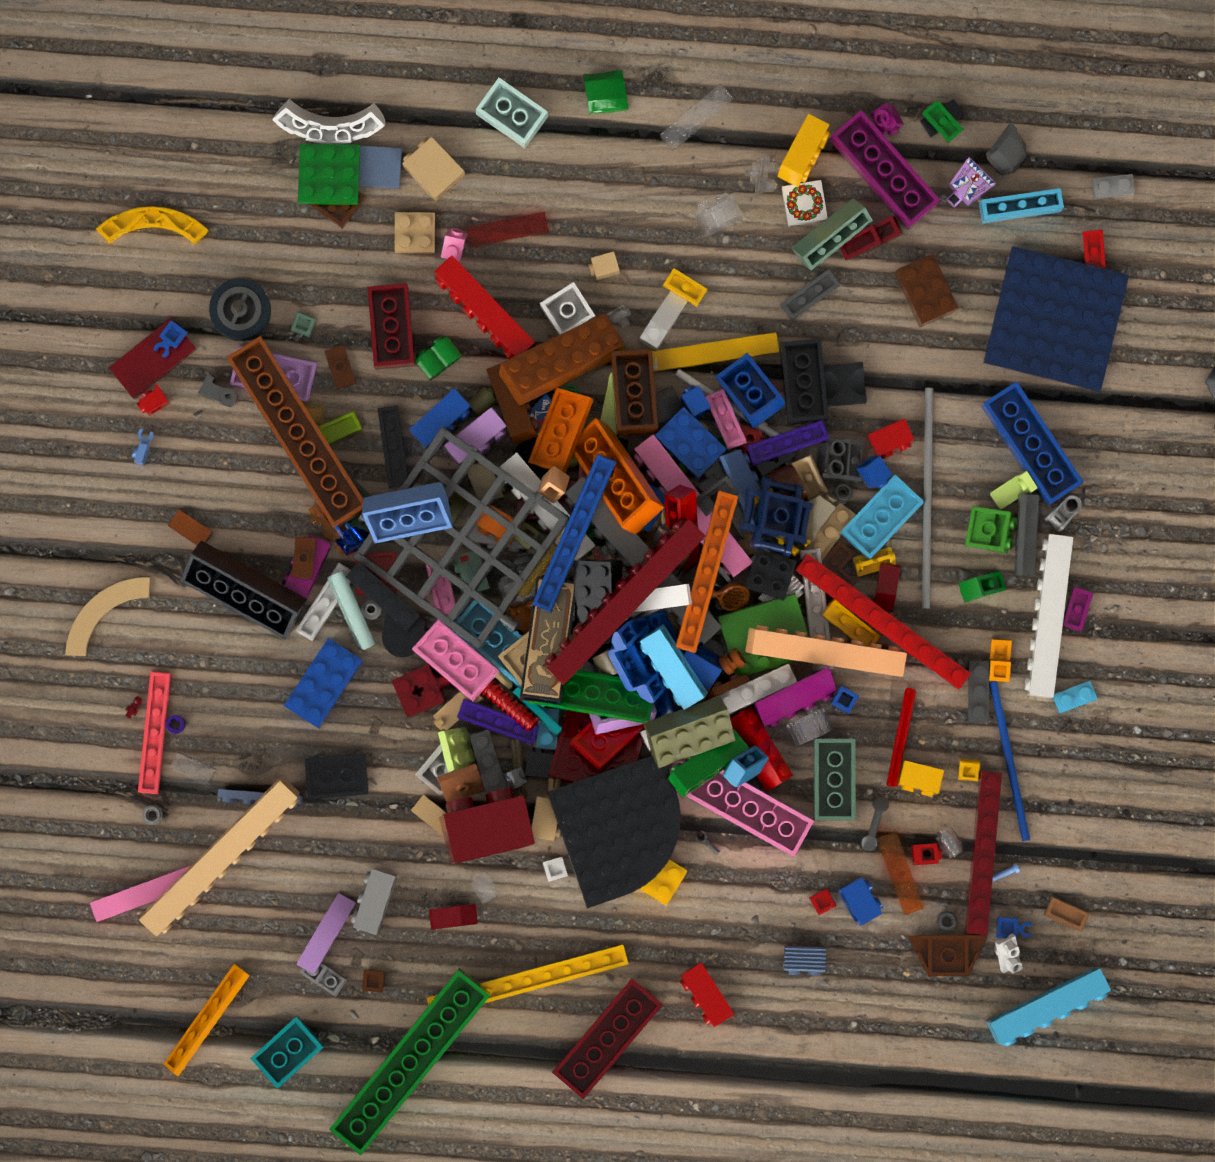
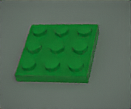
[298,144,360,205]

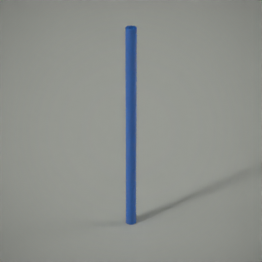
[989,681,1030,841]

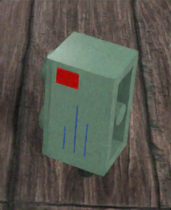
[453,551,490,593]

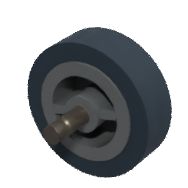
[209,279,271,341]

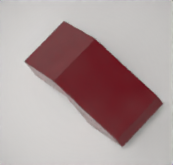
[874,562,901,612]
[429,904,478,930]

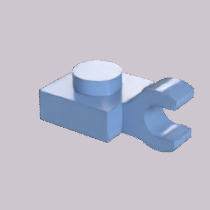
[132,428,154,466]

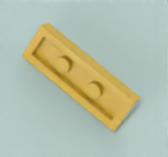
[821,599,880,646]

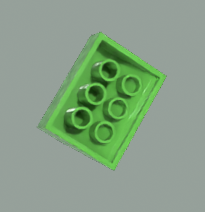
[718,593,809,677]

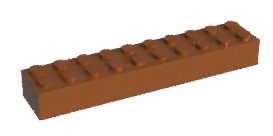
[226,336,364,530]

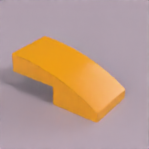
[989,638,1012,682]

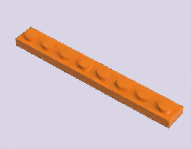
[675,491,738,653]

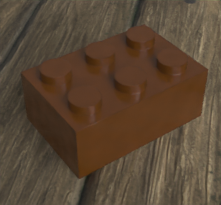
[895,254,958,327]

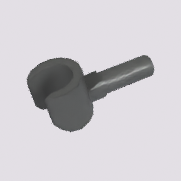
[695,831,720,855]

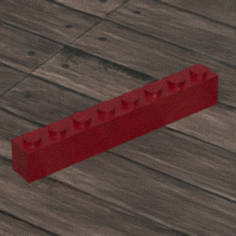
[964,771,1002,935]

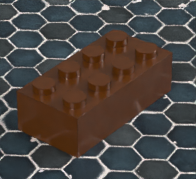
[611,349,658,436]

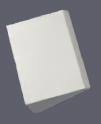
[415,744,452,795]

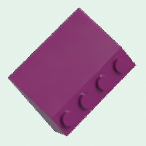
[753,667,837,729]

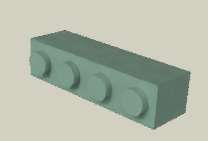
[791,198,873,270]

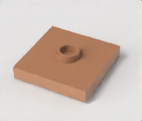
[437,764,486,803]

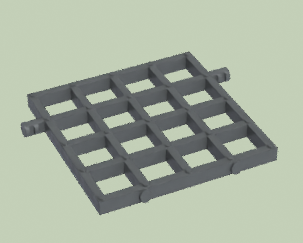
[354,427,570,649]

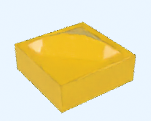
[958,758,980,781]

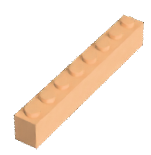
[745,625,907,677]

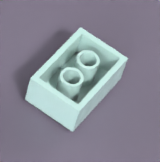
[476,78,548,148]

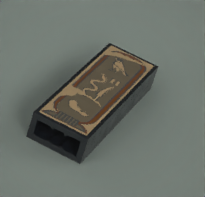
[520,575,575,705]

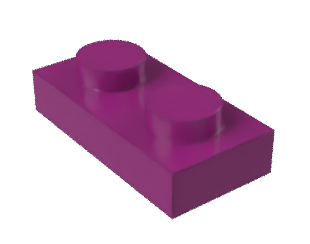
[1063,587,1093,632]

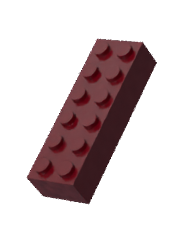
[552,978,663,1099]

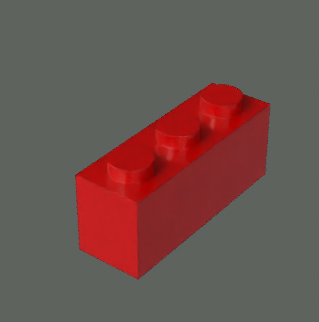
[680,962,734,1027]

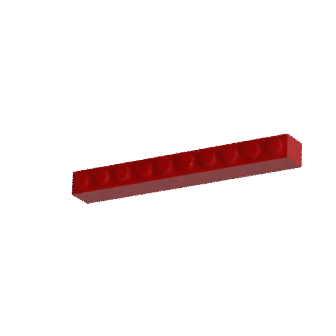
[795,553,971,690]

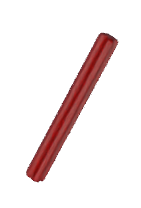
[886,688,916,787]

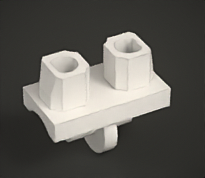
[994,933,1023,974]

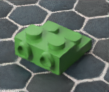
[965,506,1017,554]

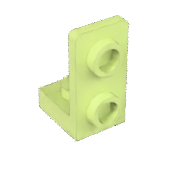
[990,471,1038,509]

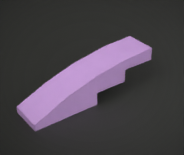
[296,893,356,974]

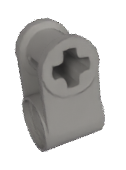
[1044,495,1082,533]

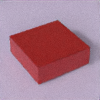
[809,888,837,916]

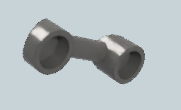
[861,796,889,851]

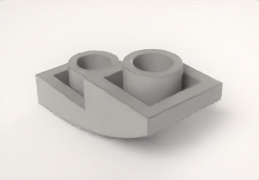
[300,962,347,997]

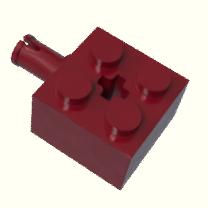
[391,664,451,718]

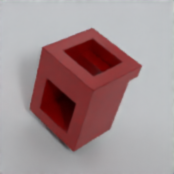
[136,384,170,416]
[911,843,942,866]

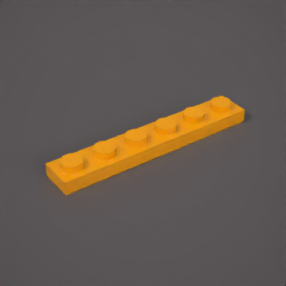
[163,964,250,1076]

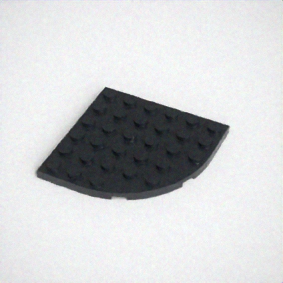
[547,756,681,909]

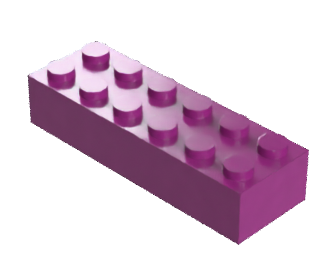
[829,110,940,230]

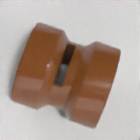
[718,648,746,675]

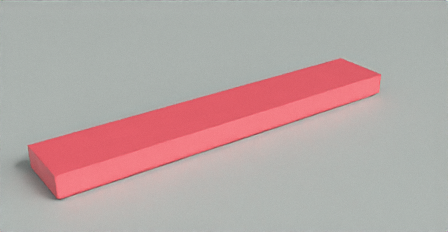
[138,671,171,794]

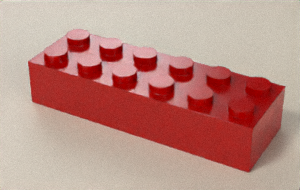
[434,255,535,359]

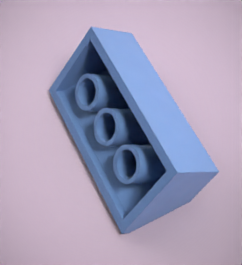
[718,449,761,534]
[362,482,453,543]

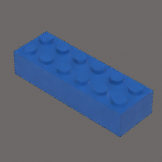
[981,381,1084,506]

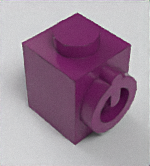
[870,103,904,136]

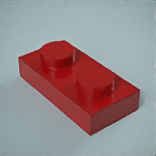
[1082,230,1106,269]

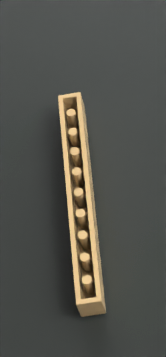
[139,776,300,937]

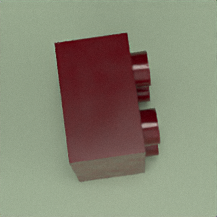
[439,787,535,865]

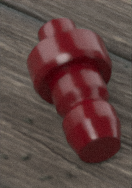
[125,696,142,719]

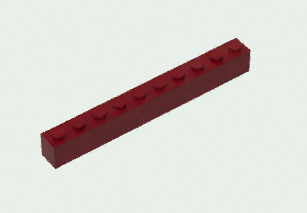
[542,518,705,685]

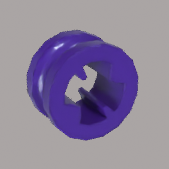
[166,715,185,734]

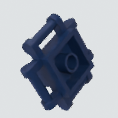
[739,476,813,556]

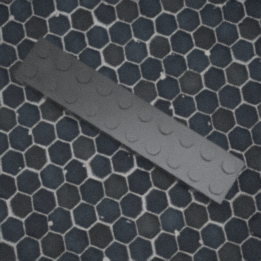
[565,477,722,646]

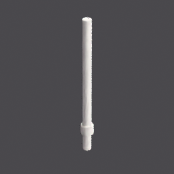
[675,369,780,437]

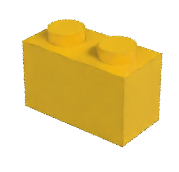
[898,761,944,797]

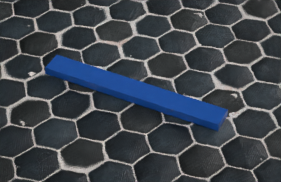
[532,454,617,612]

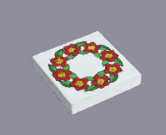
[781,180,828,227]

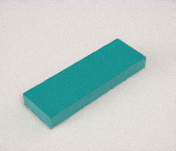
[512,687,562,736]

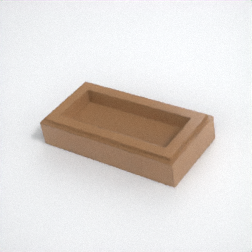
[1044,896,1090,932]

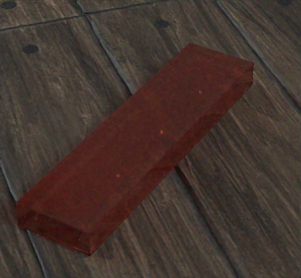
[466,212,549,248]

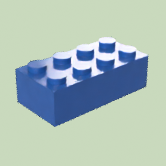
[284,638,364,729]

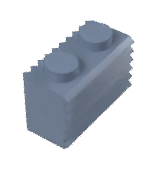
[784,946,826,976]

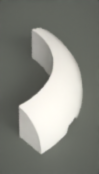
[272,99,385,144]

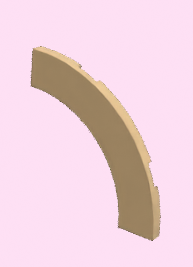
[65,577,150,656]

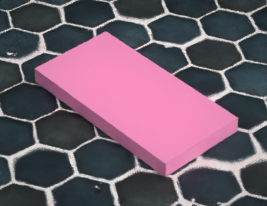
[412,619,500,702]

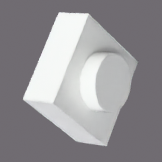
[543,857,568,882]

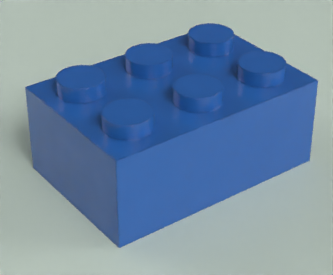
[715,353,786,429]
[409,389,472,450]
[655,407,727,480]
[837,877,883,926]

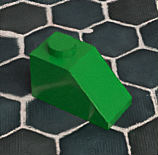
[958,571,1006,603]

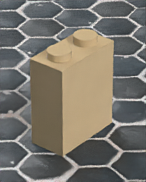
[402,136,465,202]

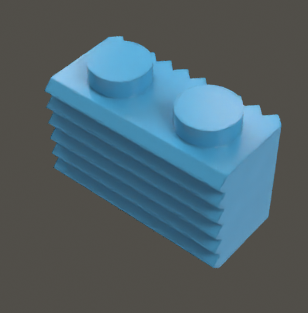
[723,745,769,787]

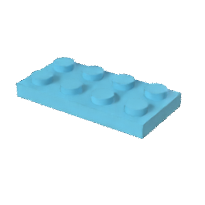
[840,475,924,560]

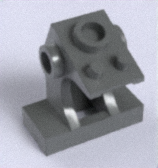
[696,474,739,517]

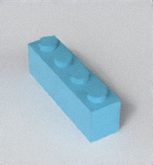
[979,188,1064,224]
[640,624,708,710]

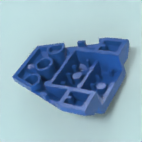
[608,611,681,703]

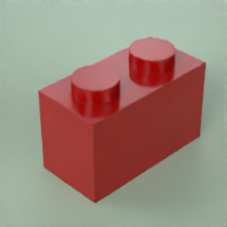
[867,418,915,460]

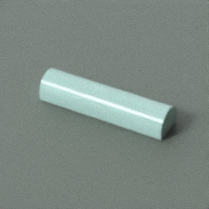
[327,570,375,650]

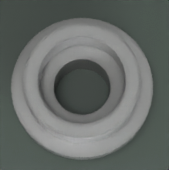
[361,599,381,620]
[142,805,163,825]

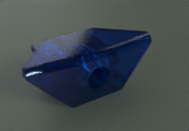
[334,522,370,556]

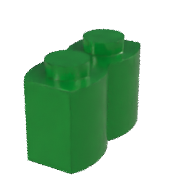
[415,336,462,381]

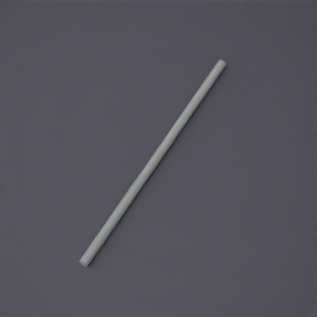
[922,388,933,609]

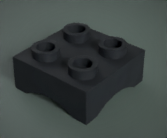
[823,362,867,407]
[745,549,797,601]

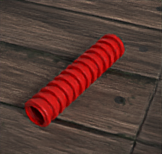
[482,680,539,732]

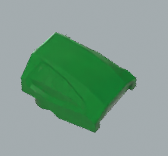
[583,70,629,115]

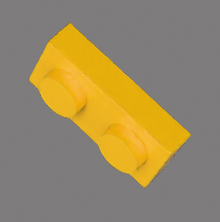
[663,268,708,307]

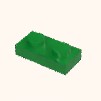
[922,100,964,143]

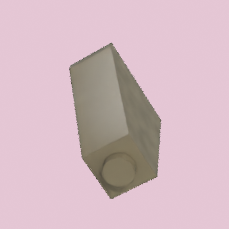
[806,491,839,545]

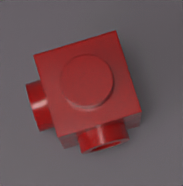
[736,425,765,455]

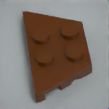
[908,935,987,976]

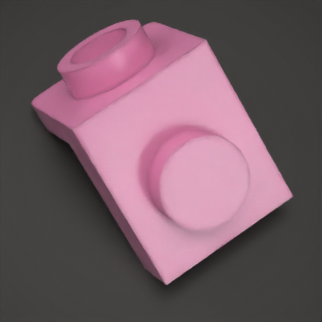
[441,228,467,262]

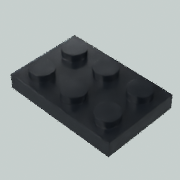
[305,754,369,800]

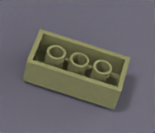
[643,696,735,768]

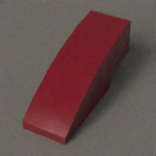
[840,216,904,261]

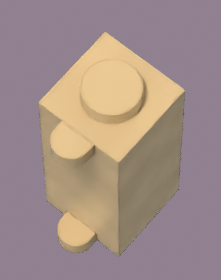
[433,691,483,731]

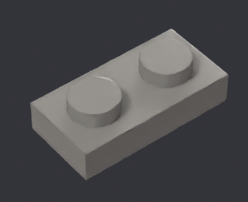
[1092,174,1135,199]

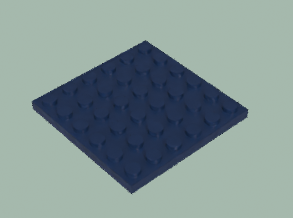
[983,246,1129,392]

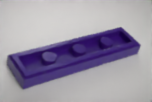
[746,420,829,466]
[456,698,540,745]

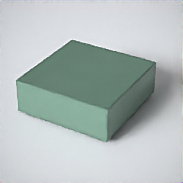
[290,312,317,338]

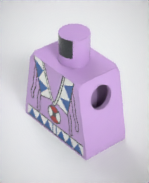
[947,157,996,207]

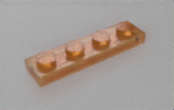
[877,832,924,915]

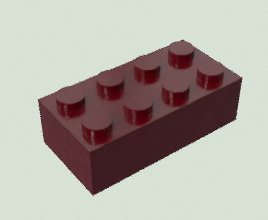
[367,283,415,370]

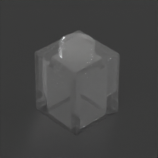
[470,872,500,904]

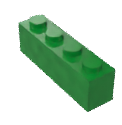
[668,729,749,797]

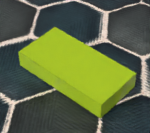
[318,411,363,445]

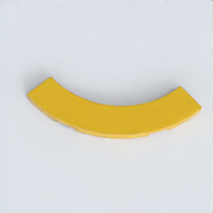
[96,206,209,245]

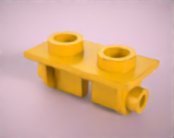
[852,547,896,577]

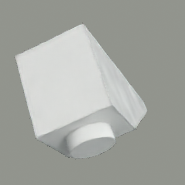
[640,291,687,351]

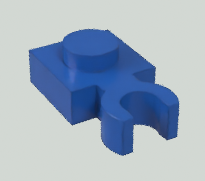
[154,321,188,358]
[996,917,1032,939]

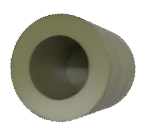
[468,387,497,417]

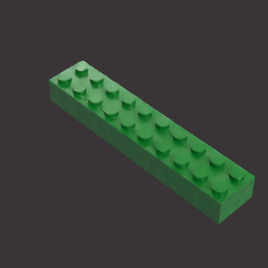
[329,967,491,1155]

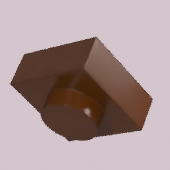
[362,970,385,992]

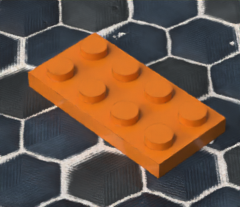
[528,388,594,474]

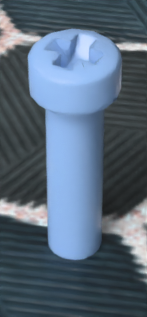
[992,863,1020,881]

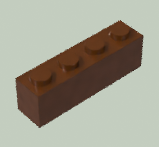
[486,363,539,445]

